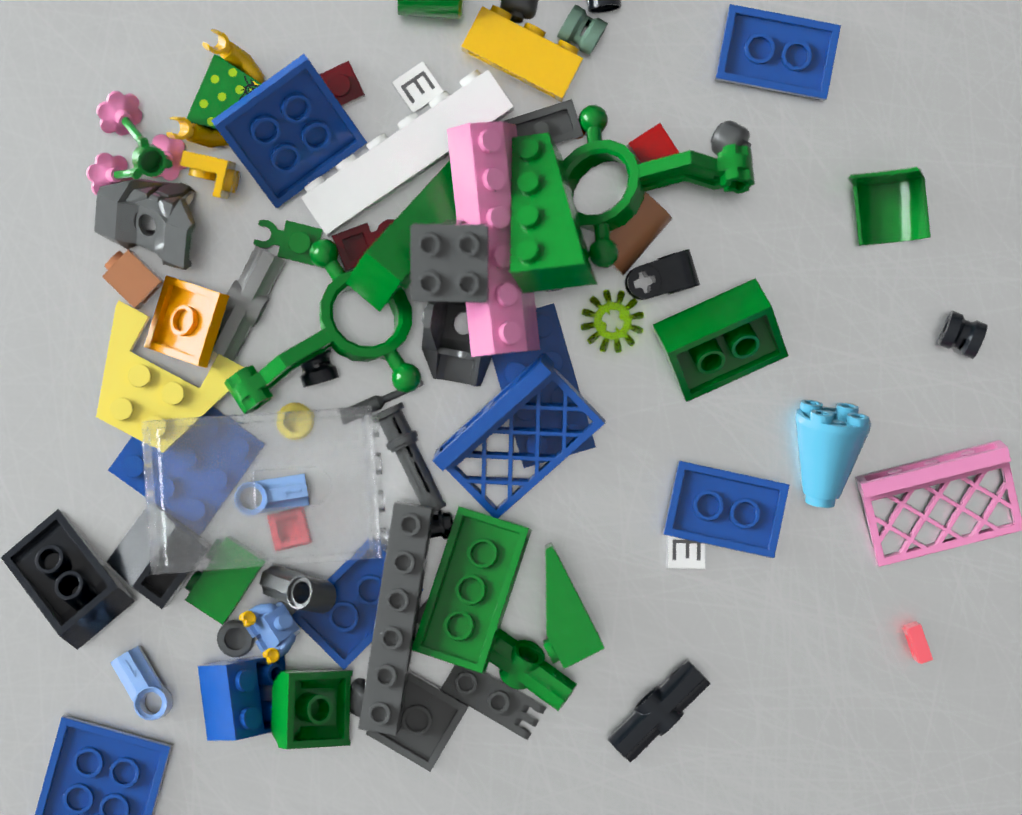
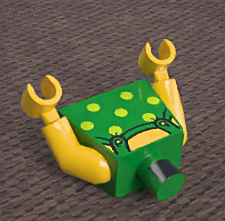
[166,29,265,148]

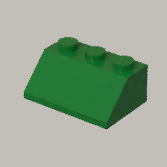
[653,278,788,402]

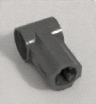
[259,563,337,614]

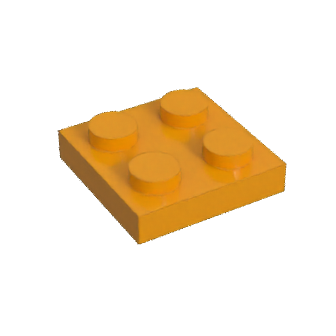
[144,275,229,368]

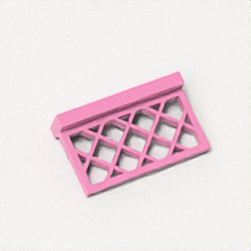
[855,440,1022,567]

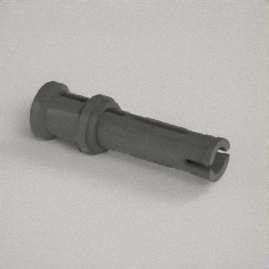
[372,402,447,512]

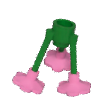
[86,91,187,195]

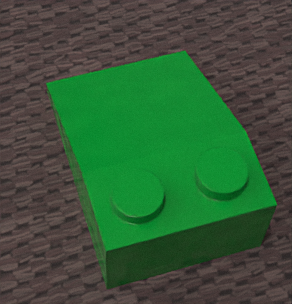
[543,542,605,669]

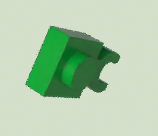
[253,220,323,266]

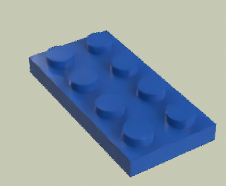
[492,303,596,468]

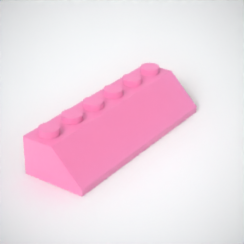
[447,121,540,357]

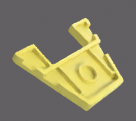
[96,300,244,453]

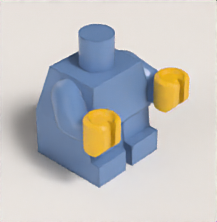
[239,601,300,664]

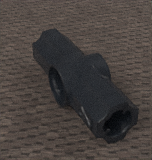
[608,660,711,763]

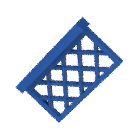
[432,353,606,518]

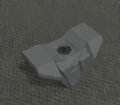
[94,179,196,270]
[422,302,493,386]

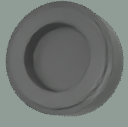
[217,619,255,658]

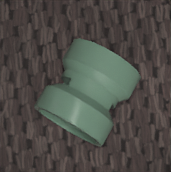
[557,4,608,56]

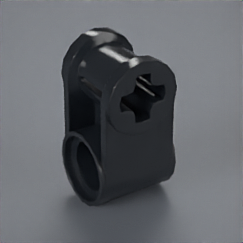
[625,249,700,300]

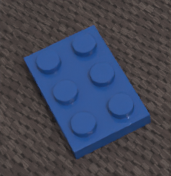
[715,4,841,101]
[663,461,790,559]
[292,537,424,670]

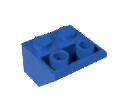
[198,655,286,741]

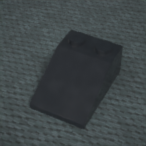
[1,509,135,650]

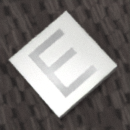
[392,61,444,113]
[667,536,705,569]

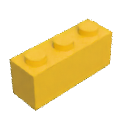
[461,5,583,102]

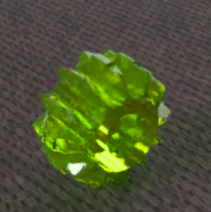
[581,290,644,353]

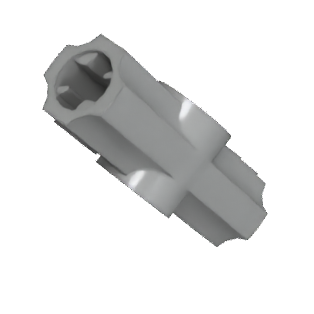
[212,246,285,361]

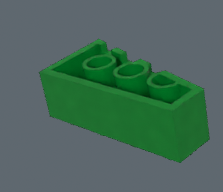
[510,132,597,293]
[345,160,457,312]

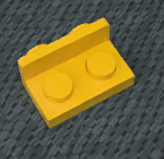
[180,150,240,199]

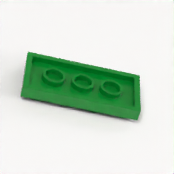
[412,506,532,674]

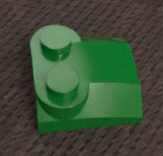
[271,670,353,749]

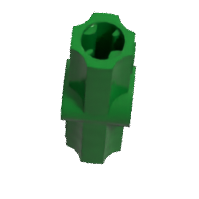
[489,629,577,711]

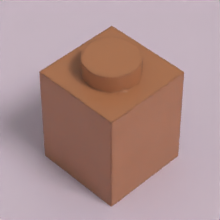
[102,250,164,309]

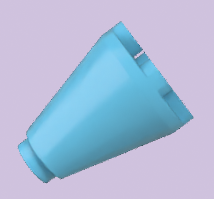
[795,400,871,508]

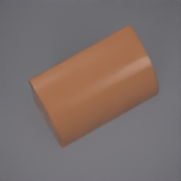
[610,192,672,276]

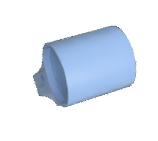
[234,473,310,515]
[110,646,173,721]

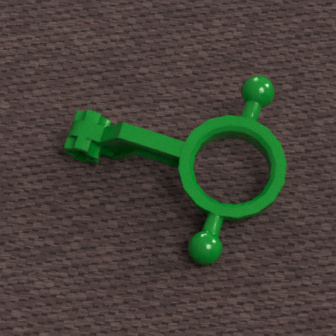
[563,105,755,268]
[224,238,421,415]

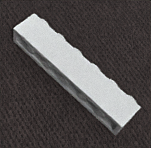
[301,69,514,237]

